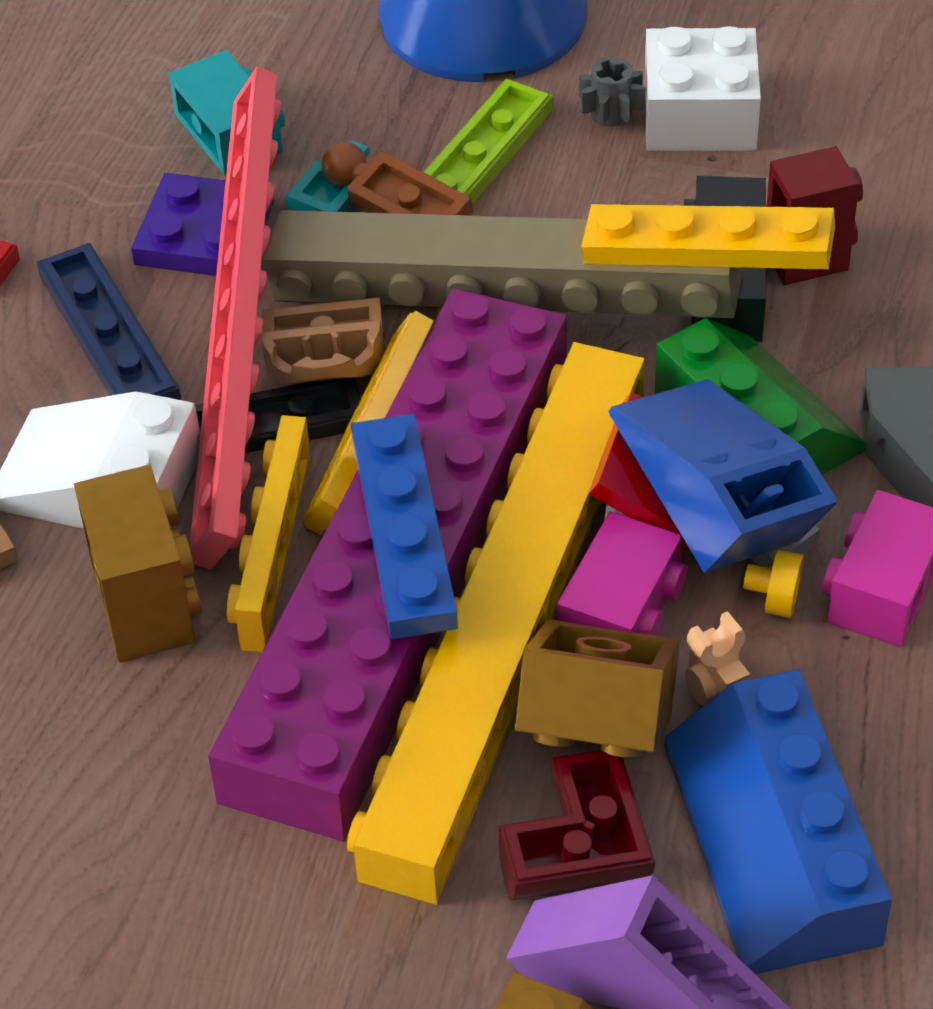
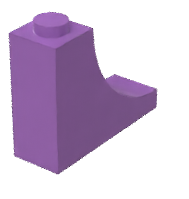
[506,875,791,1009]

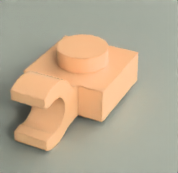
[685,611,750,706]

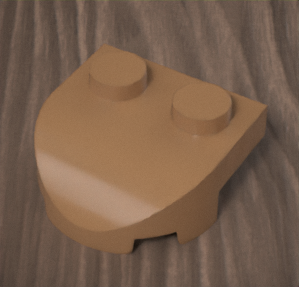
[260,297,385,385]

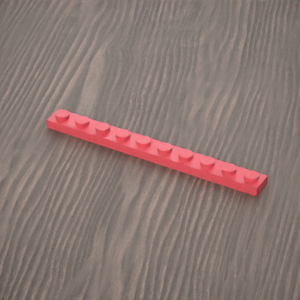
[189,66,281,570]

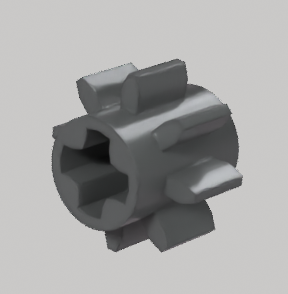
[579,57,645,127]

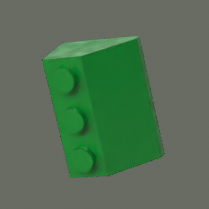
[654,318,866,475]

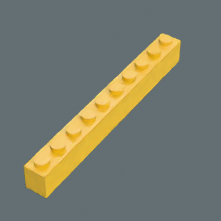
[347,342,644,905]

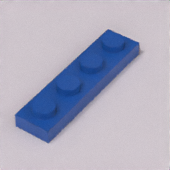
[351,414,458,639]

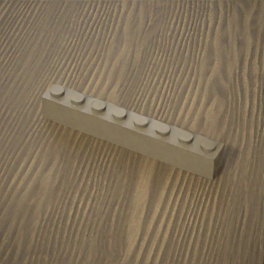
[262,210,744,318]

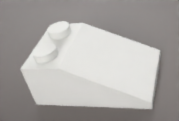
[0,392,200,529]

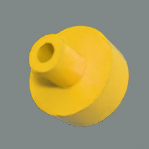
[743,549,804,619]

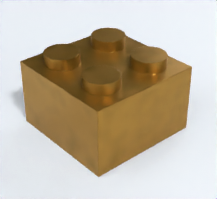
[73,464,202,663]
[515,619,681,758]

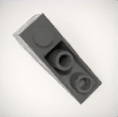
[860,367,933,507]

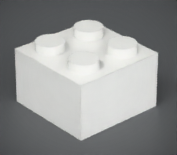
[644,26,761,151]

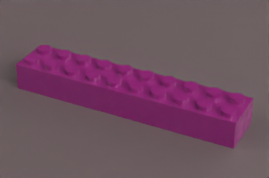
[208,288,567,842]

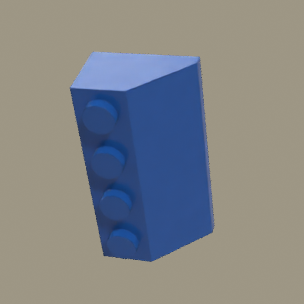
[664,669,892,974]

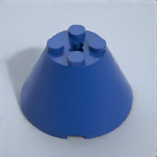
[378,0,587,82]

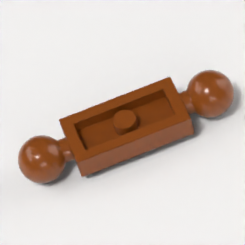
[321,141,487,216]

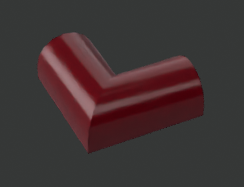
[498,750,655,900]

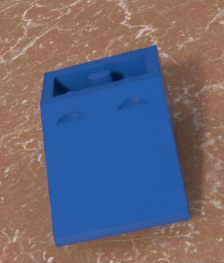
[608,379,838,574]

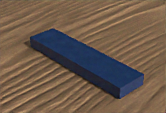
[37,243,181,400]

